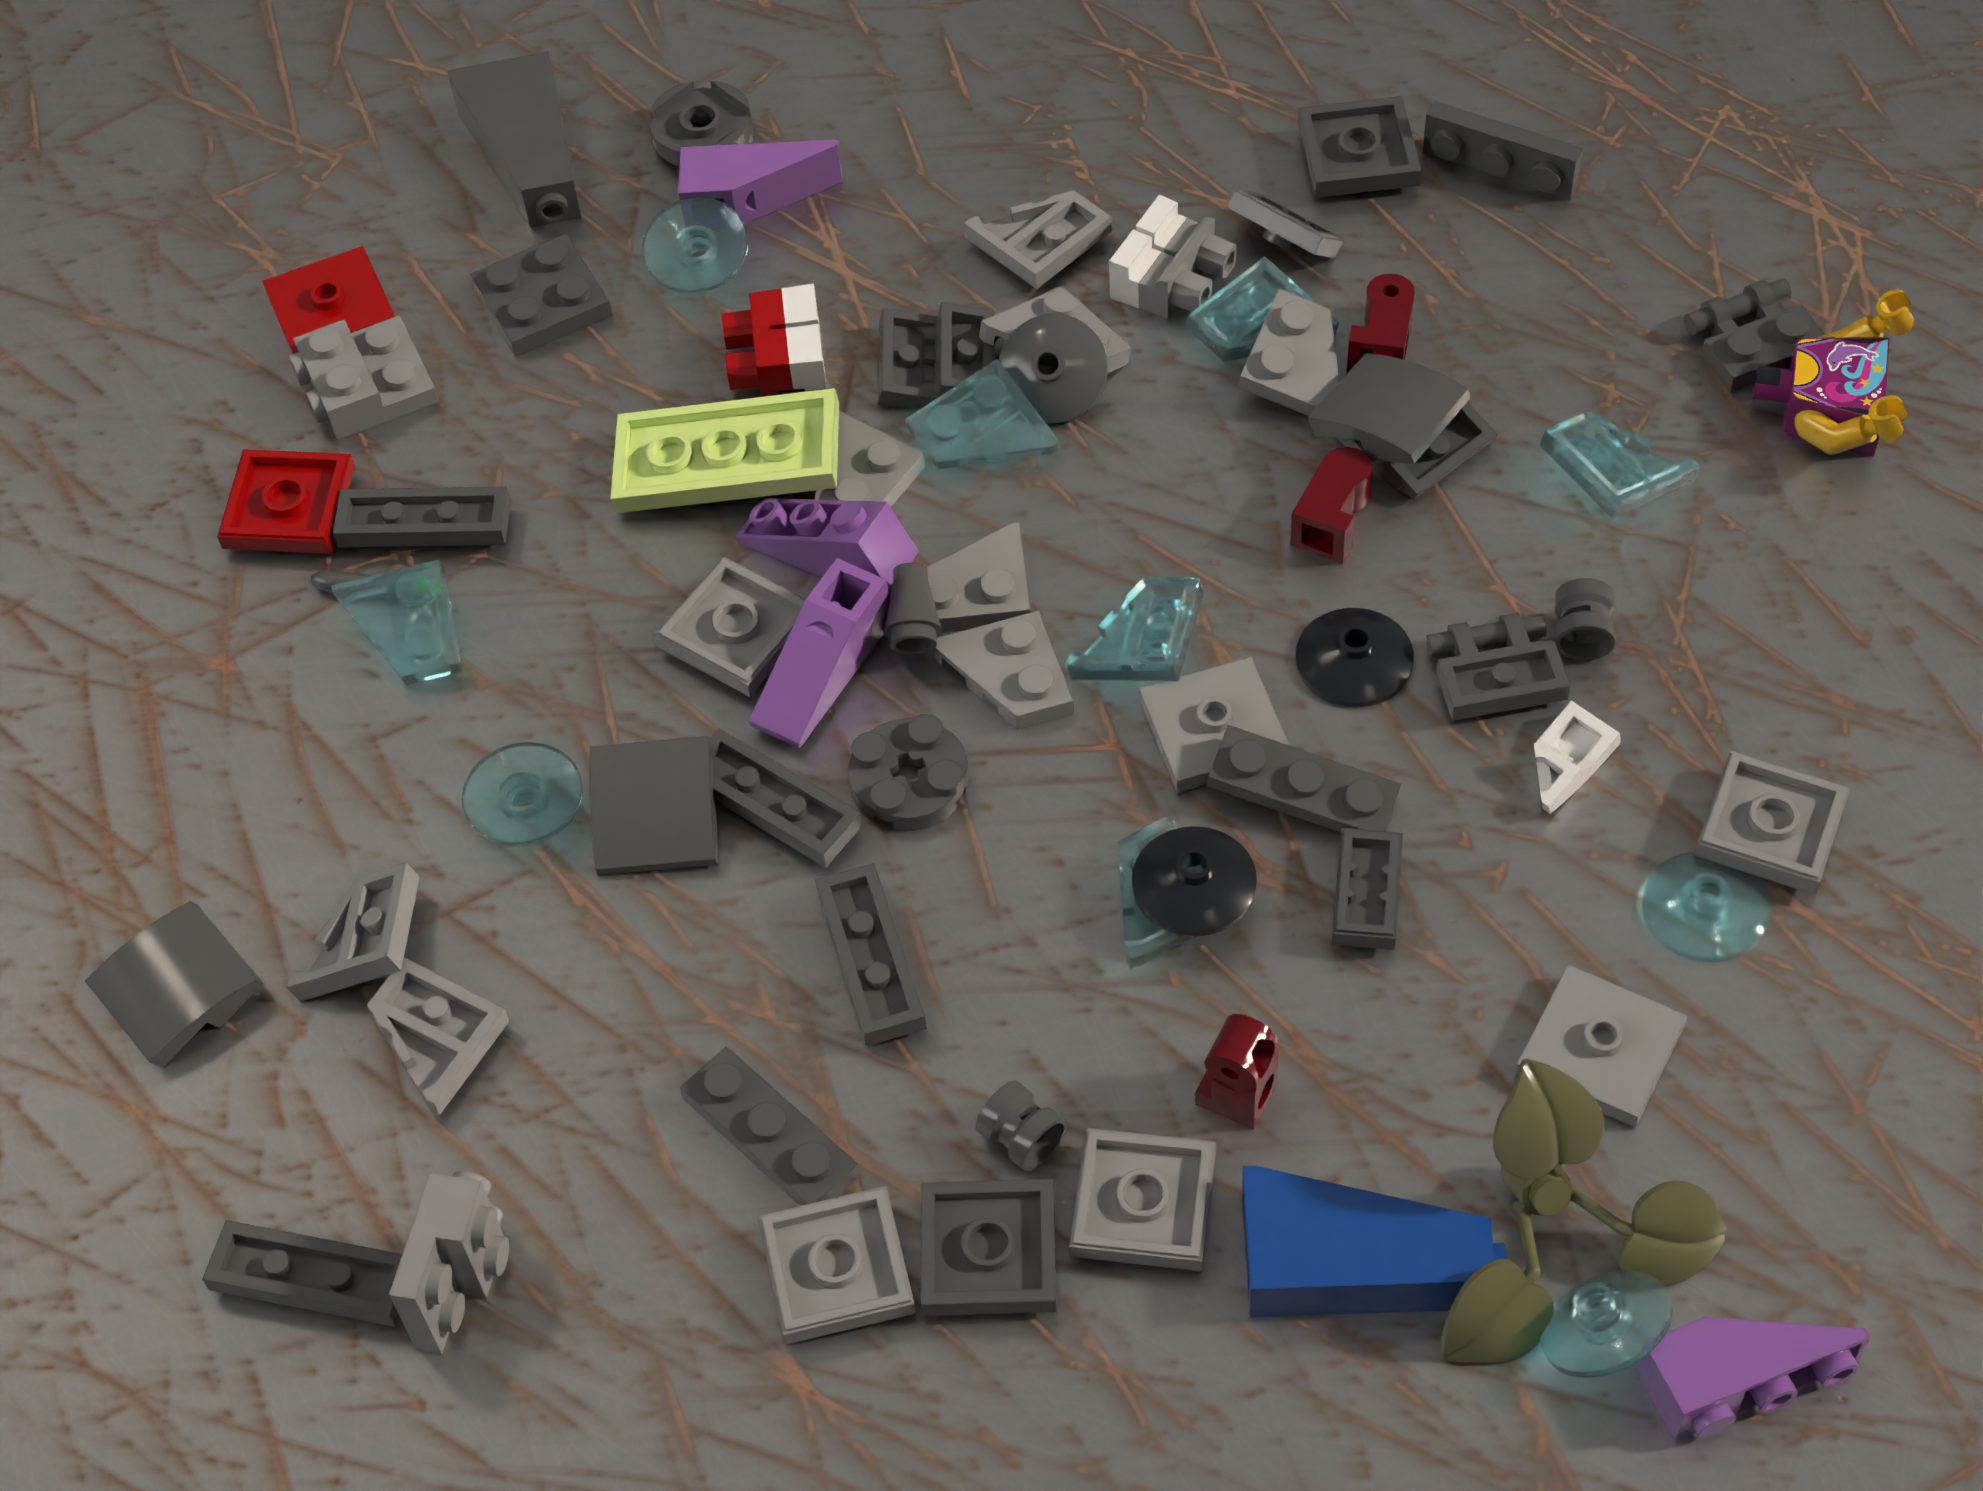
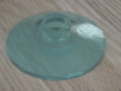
[642,197,749,294]
[462,742,583,847]
[1642,852,1770,962]
[1540,1271,1673,1378]

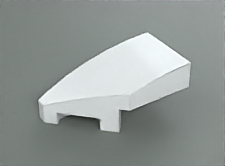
[1534,700,1621,814]

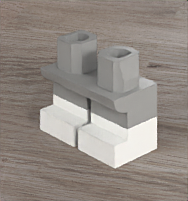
[1109,195,1236,319]

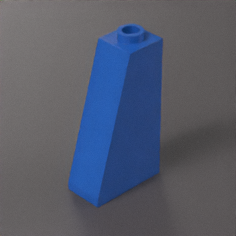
[1242,1166,1507,1318]

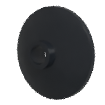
[1295,608,1414,707]
[1132,826,1257,936]

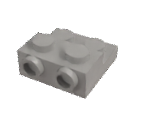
[289,315,440,440]
[389,1171,509,1355]

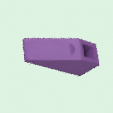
[678,139,843,230]
[735,498,919,592]
[749,558,889,749]
[1635,1317,1870,1441]

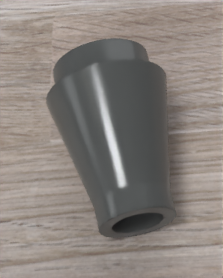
[883,563,942,654]

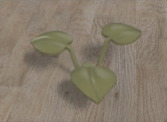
[1441,1059,1727,1363]

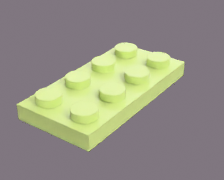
[610,388,839,513]

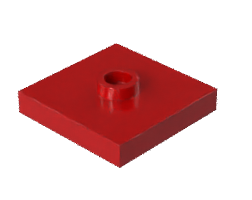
[262,246,395,354]
[217,449,355,554]

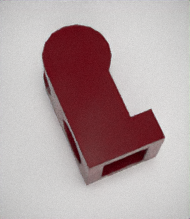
[1346,274,1415,374]
[1290,447,1372,564]
[1195,1014,1279,1129]

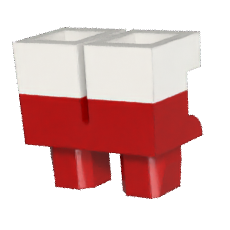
[721,283,827,397]

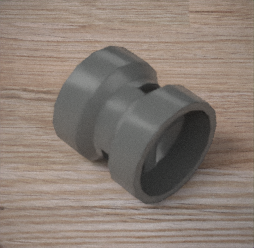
[1555,578,1616,661]
[976,1080,1067,1172]

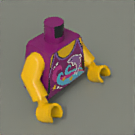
[1753,289,1914,456]

